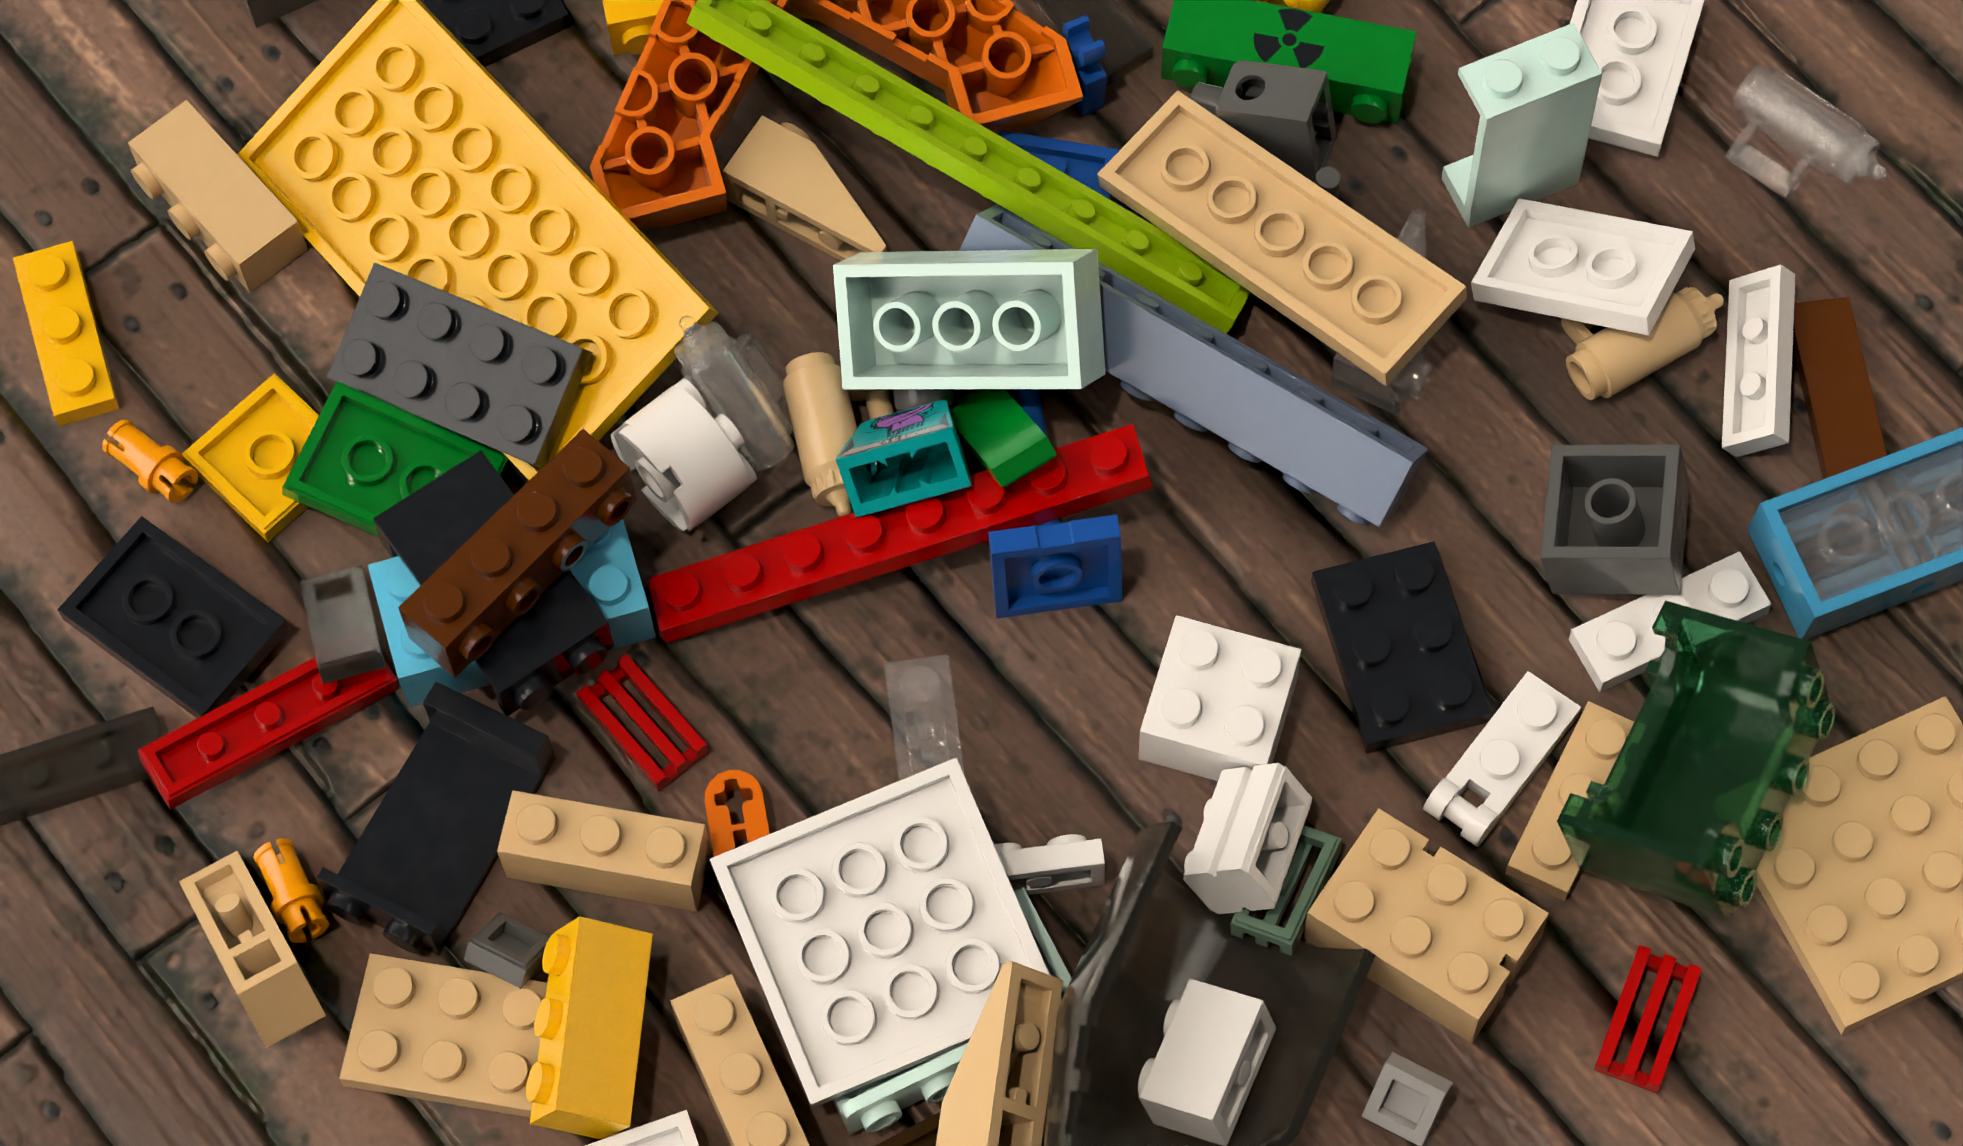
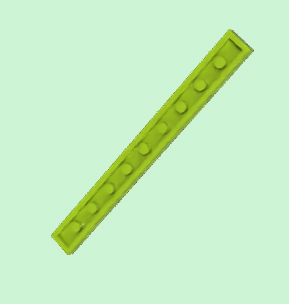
[686,0,1251,334]

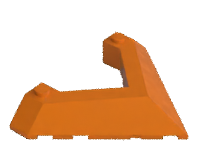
[590,0,1083,227]

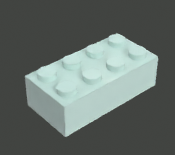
[833,249,1105,390]

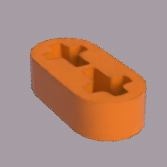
[704,770,770,857]

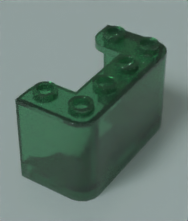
[1557,600,1835,917]

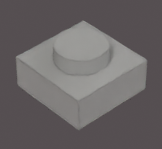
[1361,1052,1453,1146]

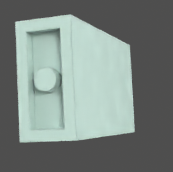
[1441,23,1603,228]

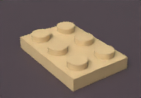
[339,953,547,1118]

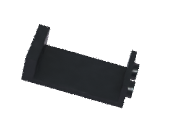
[373,450,614,716]
[316,681,556,956]

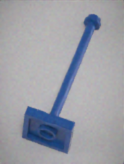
[988,389,1122,618]

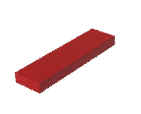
[137,630,398,810]

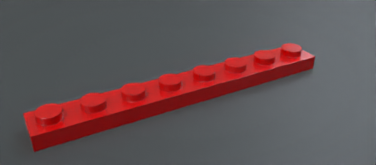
[647,424,1153,643]

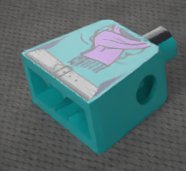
[836,400,972,518]

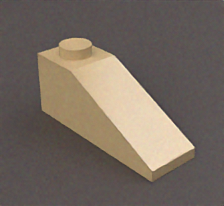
[722,115,887,261]
[179,851,326,1048]
[936,961,1063,1146]

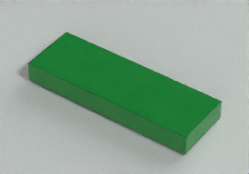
[949,389,1057,488]

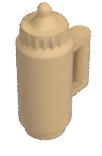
[1561,287,1724,400]
[783,352,894,517]

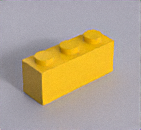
[526,916,653,1140]

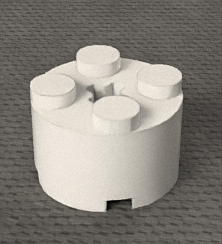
[611,378,757,531]

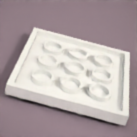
[710,758,1049,1108]

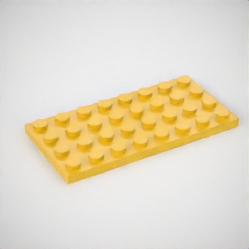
[237,0,719,480]

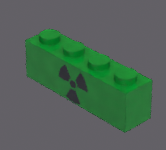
[1161,0,1417,124]

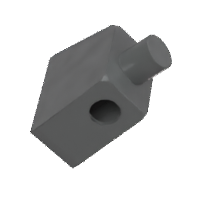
[1190,60,1337,183]

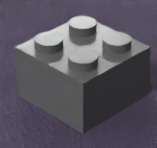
[1540,444,1690,595]

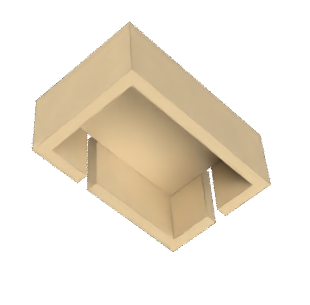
[1303,808,1549,1044]

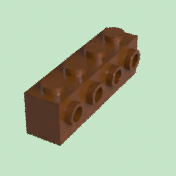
[398,429,637,678]

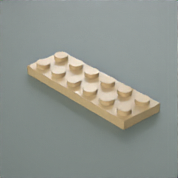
[1097,90,1467,386]

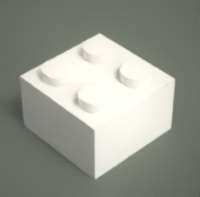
[1139,615,1301,781]

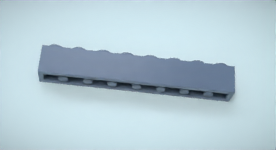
[959,204,1428,527]

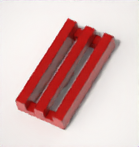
[576,654,709,792]
[1594,945,1702,1094]

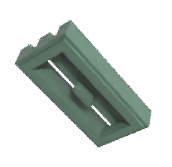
[1230,825,1342,956]

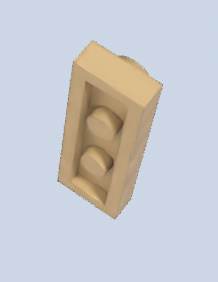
[1505,701,1648,901]

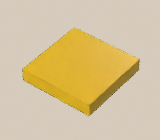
[182,373,319,542]

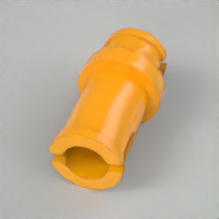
[102,419,198,504]
[253,838,329,943]

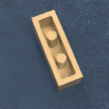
[128,100,308,293]
[497,790,711,912]
[670,974,810,1146]

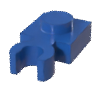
[1062,15,1107,117]

